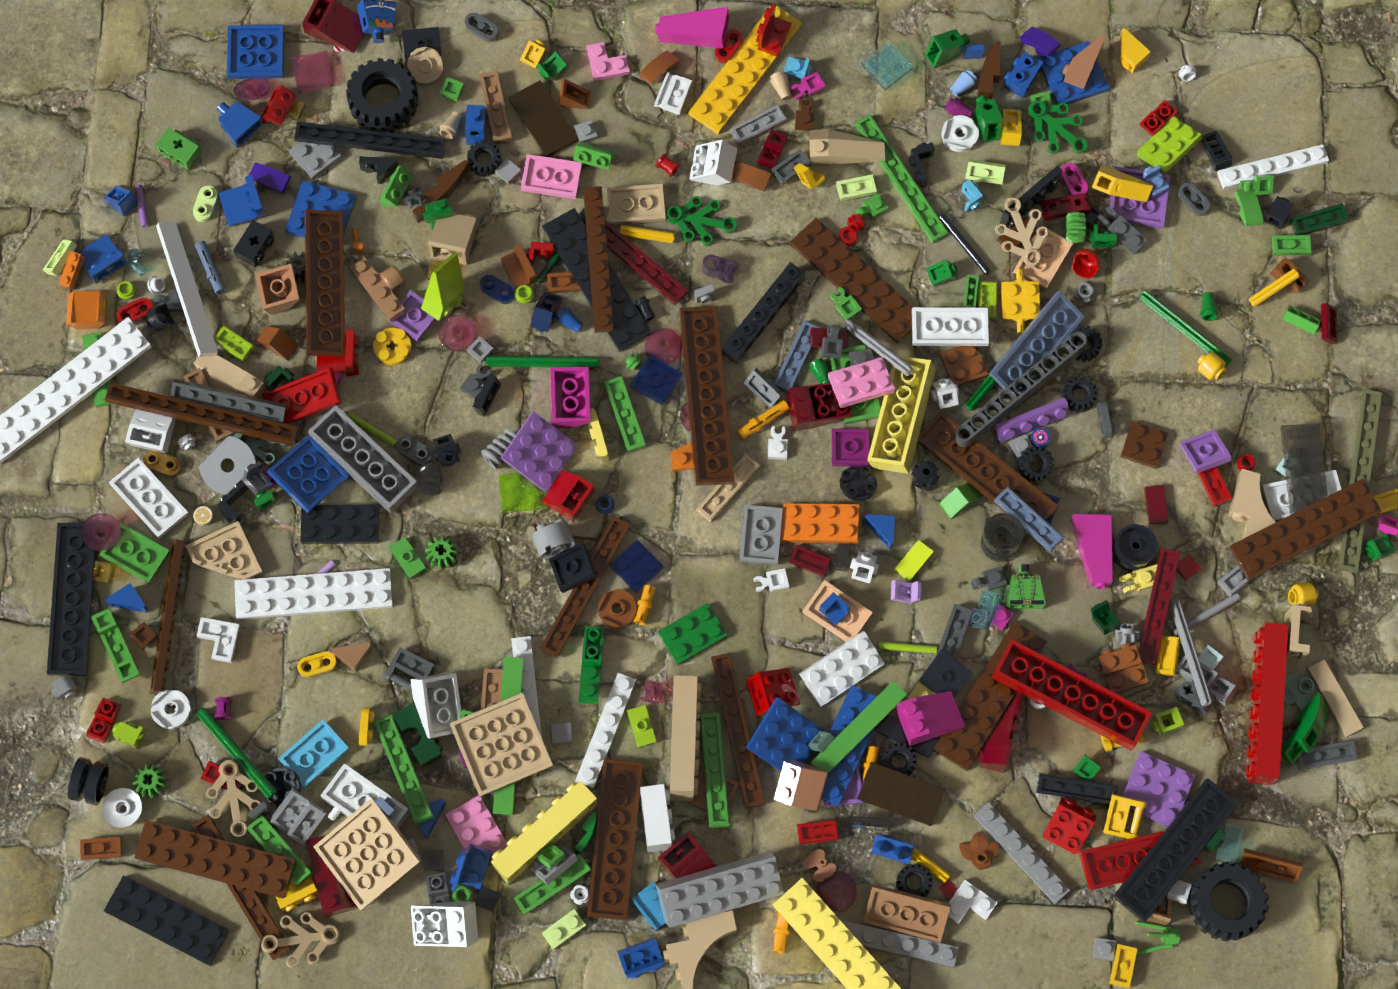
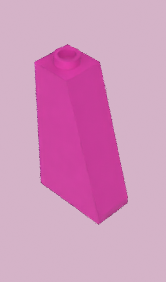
[655,7,730,48]
[1070,514,1113,589]

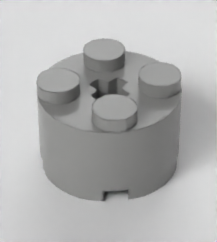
[532,518,576,560]

